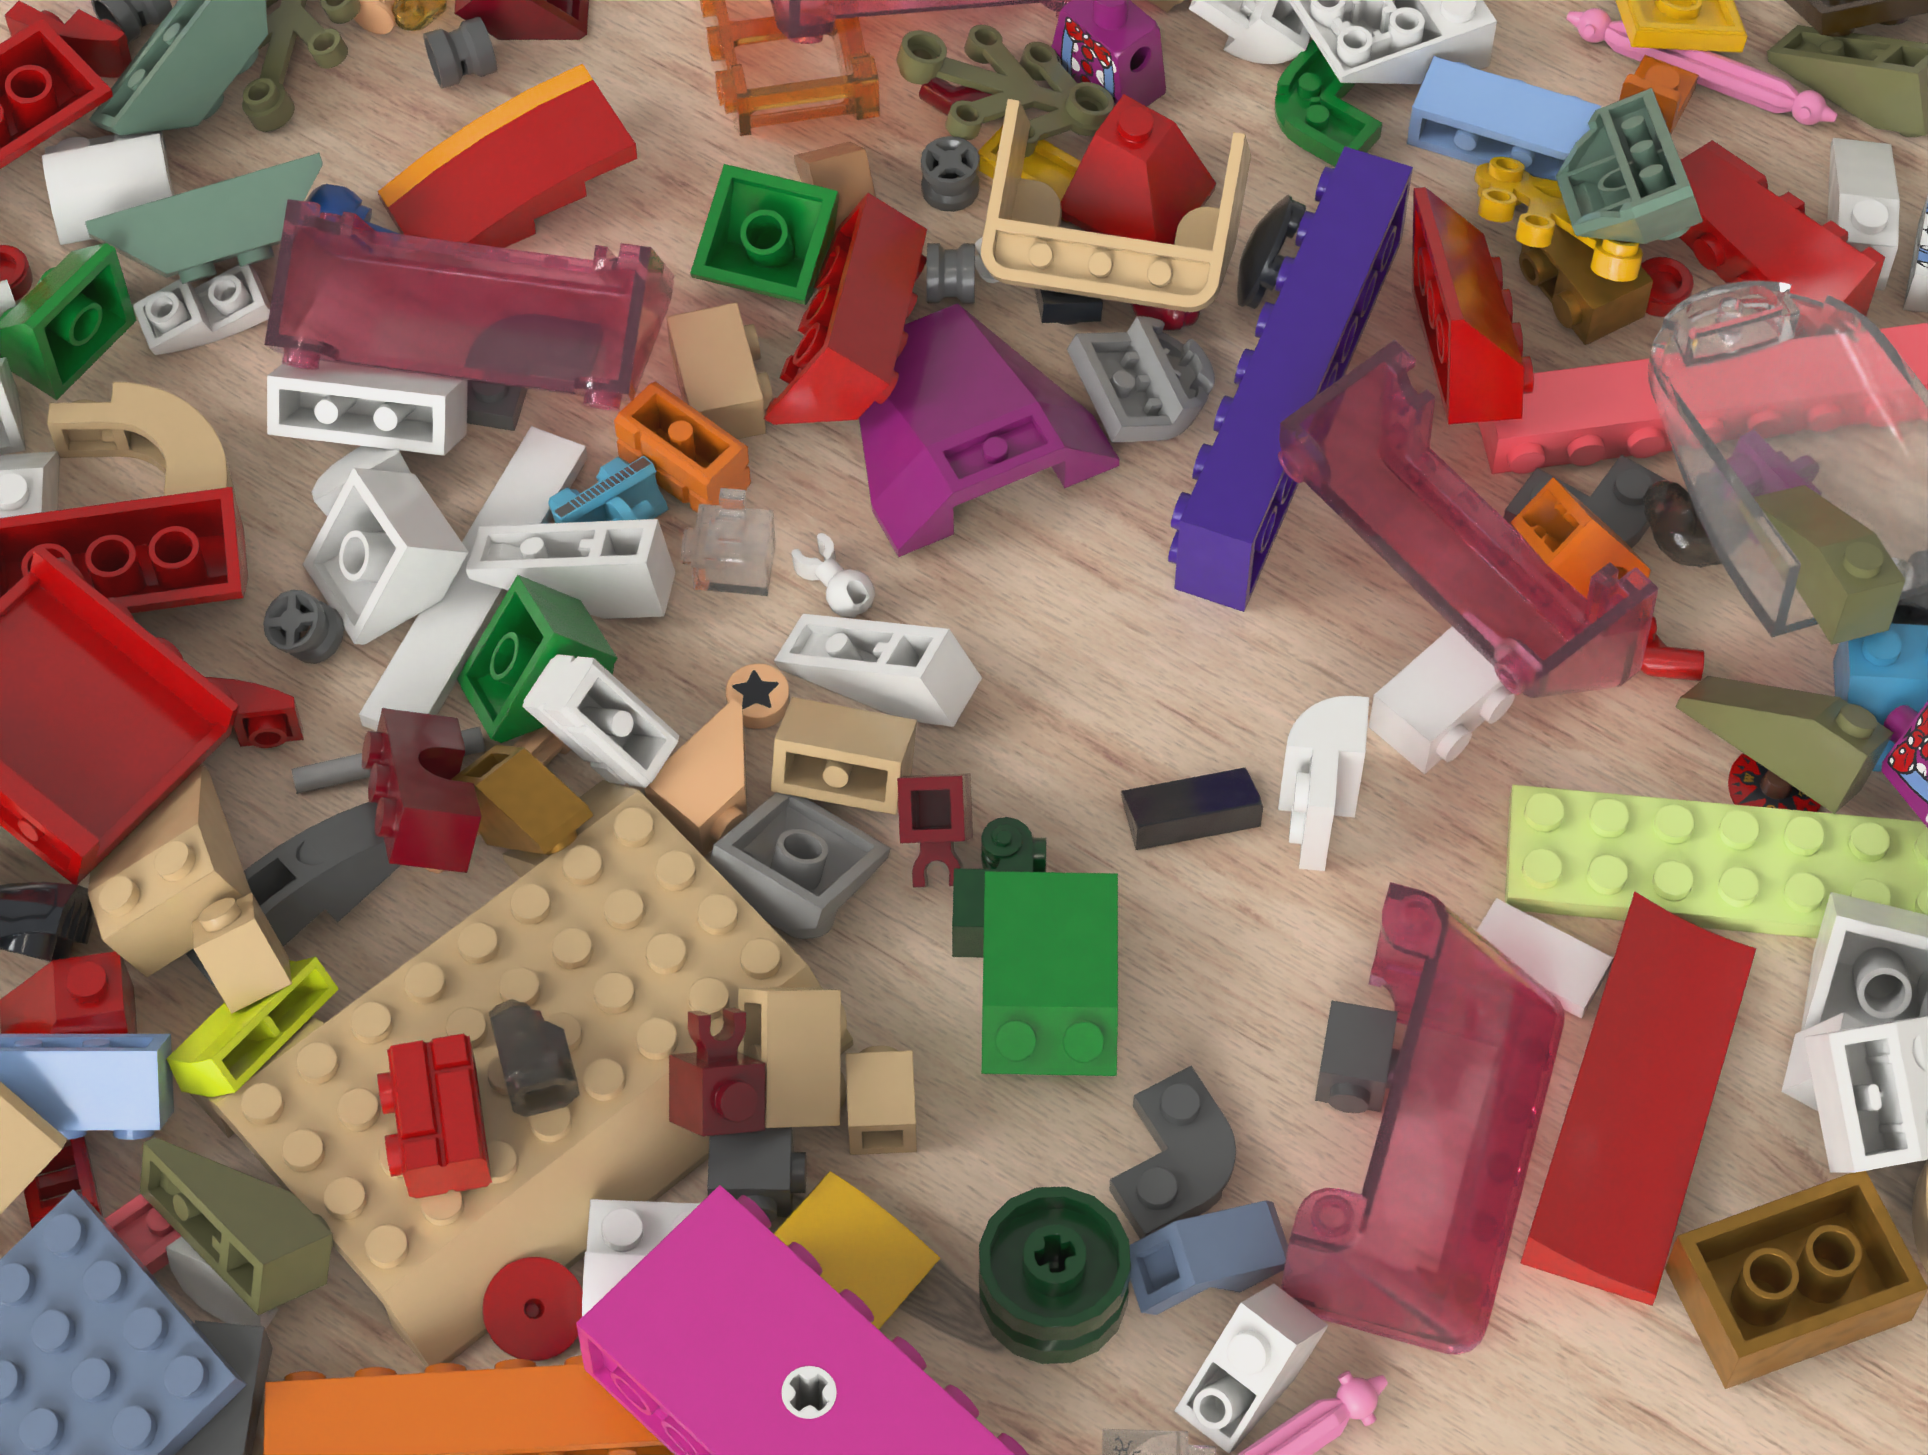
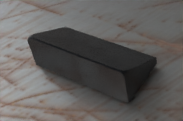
[1121,767,1263,850]

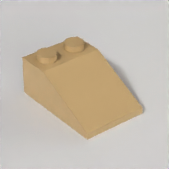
[88,765,251,977]

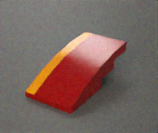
[378,63,638,280]

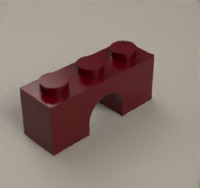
[362,708,482,873]

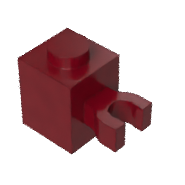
[897,773,973,888]
[669,1008,765,1137]

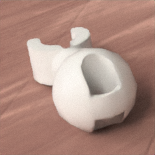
[791,533,875,618]

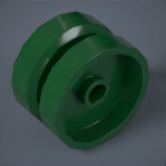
[979,1187,1131,1364]

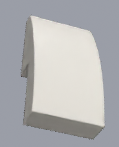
[132,264,275,355]

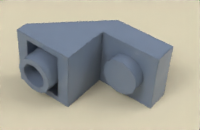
[1130,1200,1294,1315]

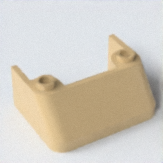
[981,99,1251,312]

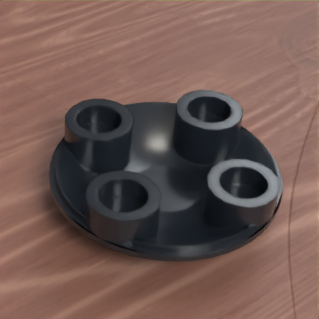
[1237,195,1306,309]

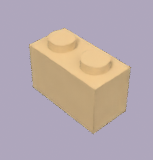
[666,302,773,439]
[771,697,917,815]
[738,987,847,1128]

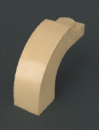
[47,382,236,498]

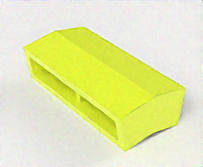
[166,956,339,1098]

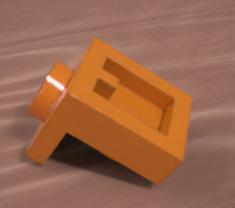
[1619,55,1699,135]

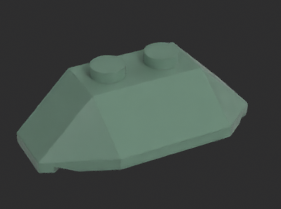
[89,0,268,136]
[1556,88,1703,244]
[85,153,323,284]

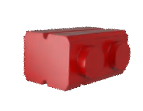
[377,1033,492,1199]

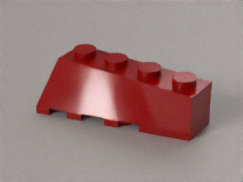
[1679,140,1885,341]
[764,193,927,425]

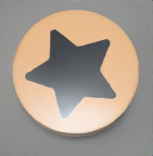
[726,663,790,729]

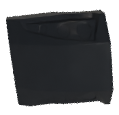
[0,882,94,962]

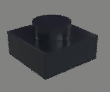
[1034,288,1103,325]

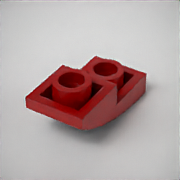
[5,1,132,78]
[205,677,304,748]

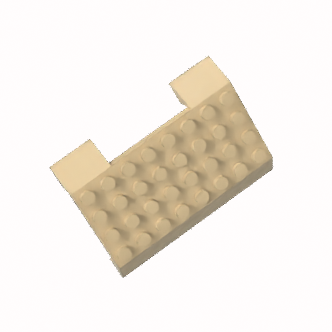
[189,780,853,1367]

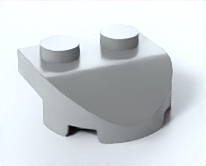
[1067,316,1215,443]

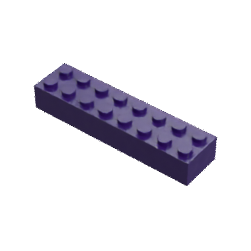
[1168,146,1413,612]

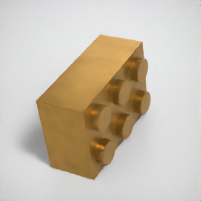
[1665,1171,1928,1389]

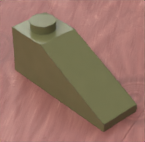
[1767,25,1928,137]
[1746,485,1906,645]
[1675,676,1894,814]
[140,1137,333,1316]

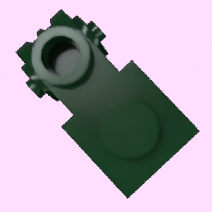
[952,817,1046,958]

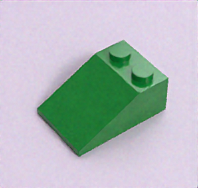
[981,871,1118,1076]

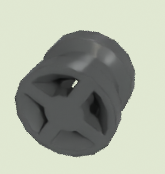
[921,136,979,212]
[927,243,975,303]
[263,590,344,664]

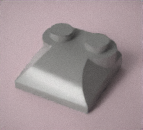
[709,793,891,939]

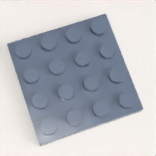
[0,1189,247,1455]

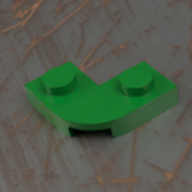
[1274,39,1382,167]

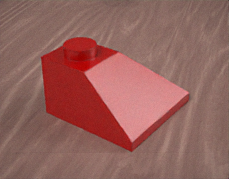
[1061,94,1217,245]
[0,951,137,1034]

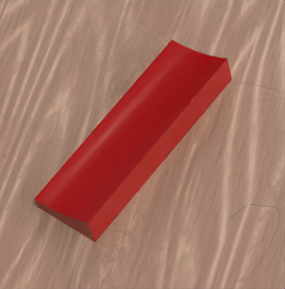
[1520,891,1757,1306]

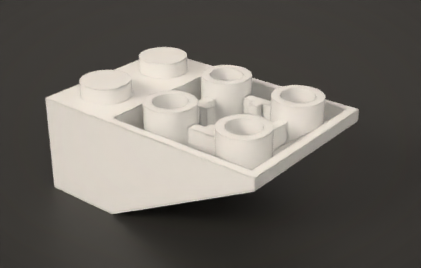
[1288,0,1497,84]
[1804,1015,1928,1173]

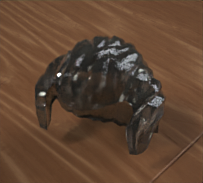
[1643,472,1755,568]

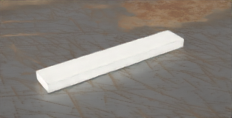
[359,426,588,731]

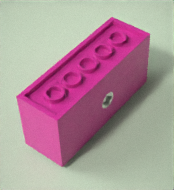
[576,1185,1029,1455]

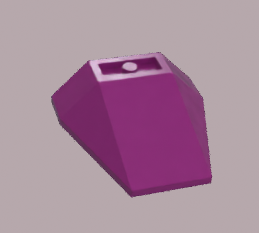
[859,303,1120,557]

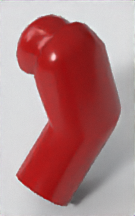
[1618,611,1704,681]

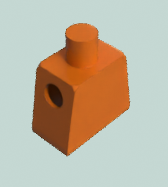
[1510,477,1656,616]

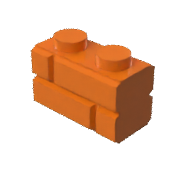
[614,381,751,522]

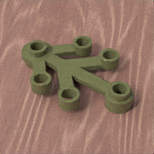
[242,0,360,132]
[896,25,1114,157]

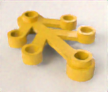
[1474,157,1643,282]

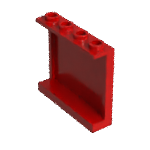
[0,545,239,885]

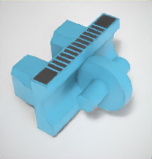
[548,456,669,523]

